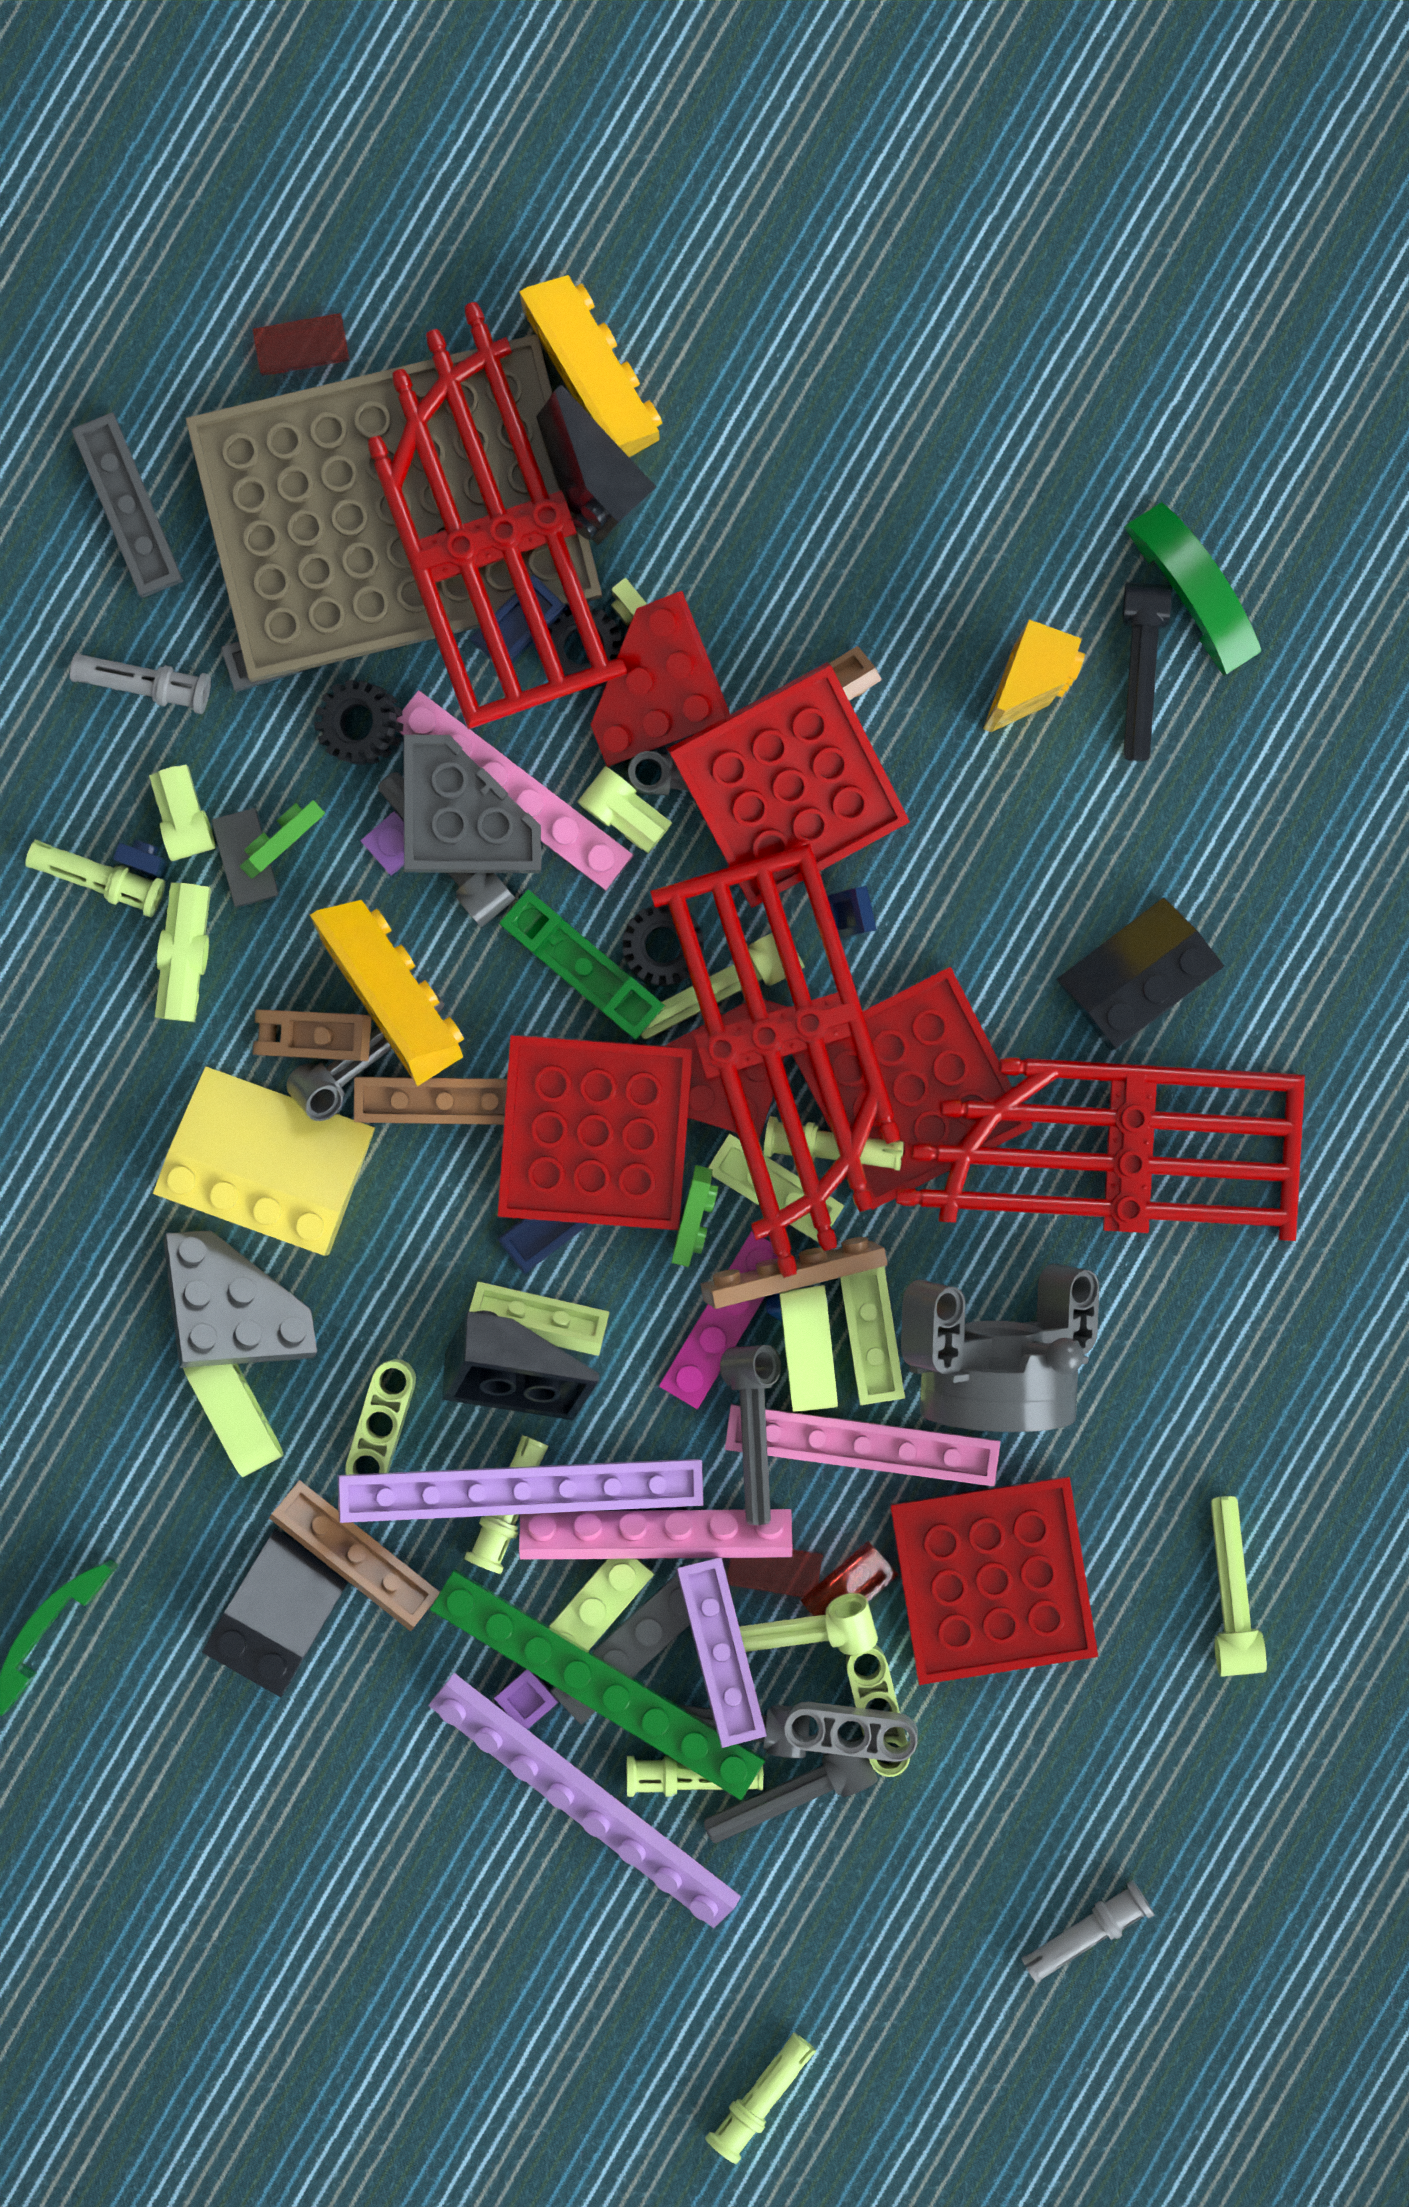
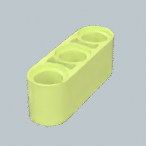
[779,1285,838,1412]
[345,1359,416,1475]
[183,1364,283,1477]
[846,1645,910,1777]

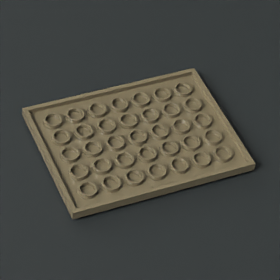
[186,334,602,682]

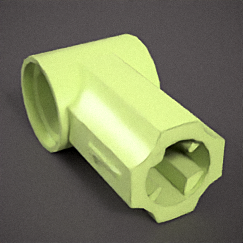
[149,765,216,861]
[577,766,672,854]

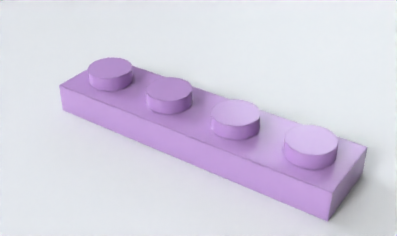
[676,1557,767,1748]

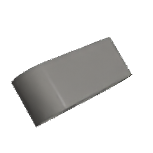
[784,1702,918,1762]

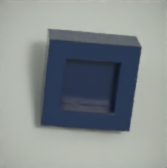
[113,839,168,879]
[827,886,877,940]

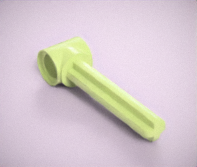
[641,933,805,1039]
[1211,1496,1267,1677]
[739,1593,878,1655]

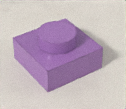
[360,811,404,876]
[494,1669,558,1729]

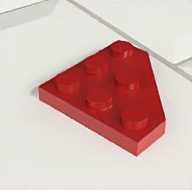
[591,591,730,767]
[664,999,787,1140]

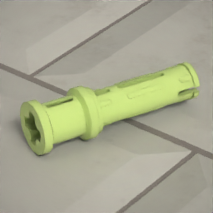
[25,839,165,918]
[764,1116,904,1171]
[464,1435,549,1574]
[626,1755,763,1797]
[705,2032,816,2164]

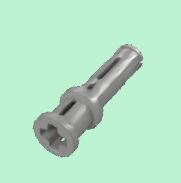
[70,653,211,714]
[1021,1880,1155,1984]

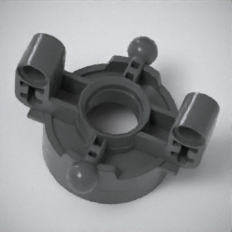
[901,1263,1099,1432]

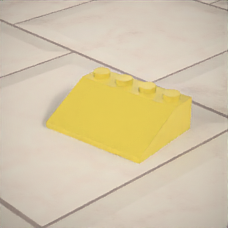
[153,1066,375,1256]

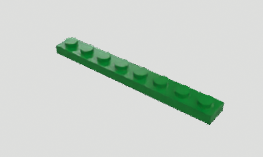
[430,1569,765,1800]

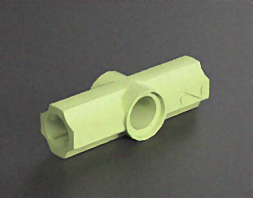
[155,882,211,1022]

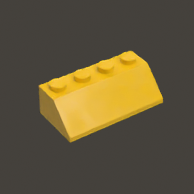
[519,275,663,457]
[983,619,1085,732]
[310,900,464,1086]

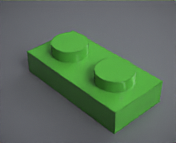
[239,800,325,879]
[671,1165,718,1267]

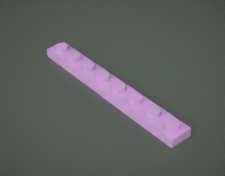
[338,1459,703,1523]
[428,1673,741,1928]

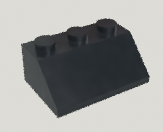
[1056,897,1225,1051]

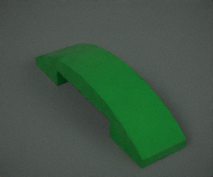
[1124,502,1261,676]
[499,890,666,1041]
[0,1560,118,1716]

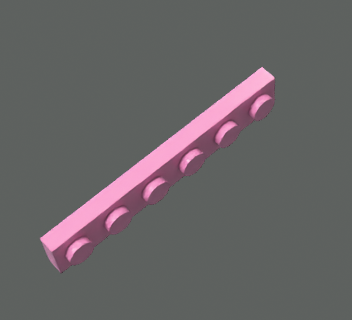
[396,690,633,891]
[725,1404,1001,1486]
[519,1509,792,1560]

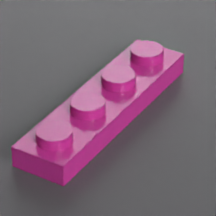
[659,1231,778,1410]

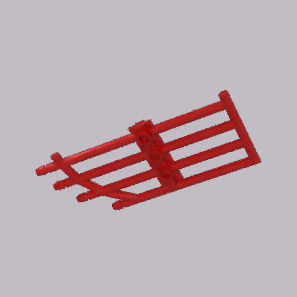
[368,302,627,729]
[650,843,900,1278]
[895,1057,1305,1241]

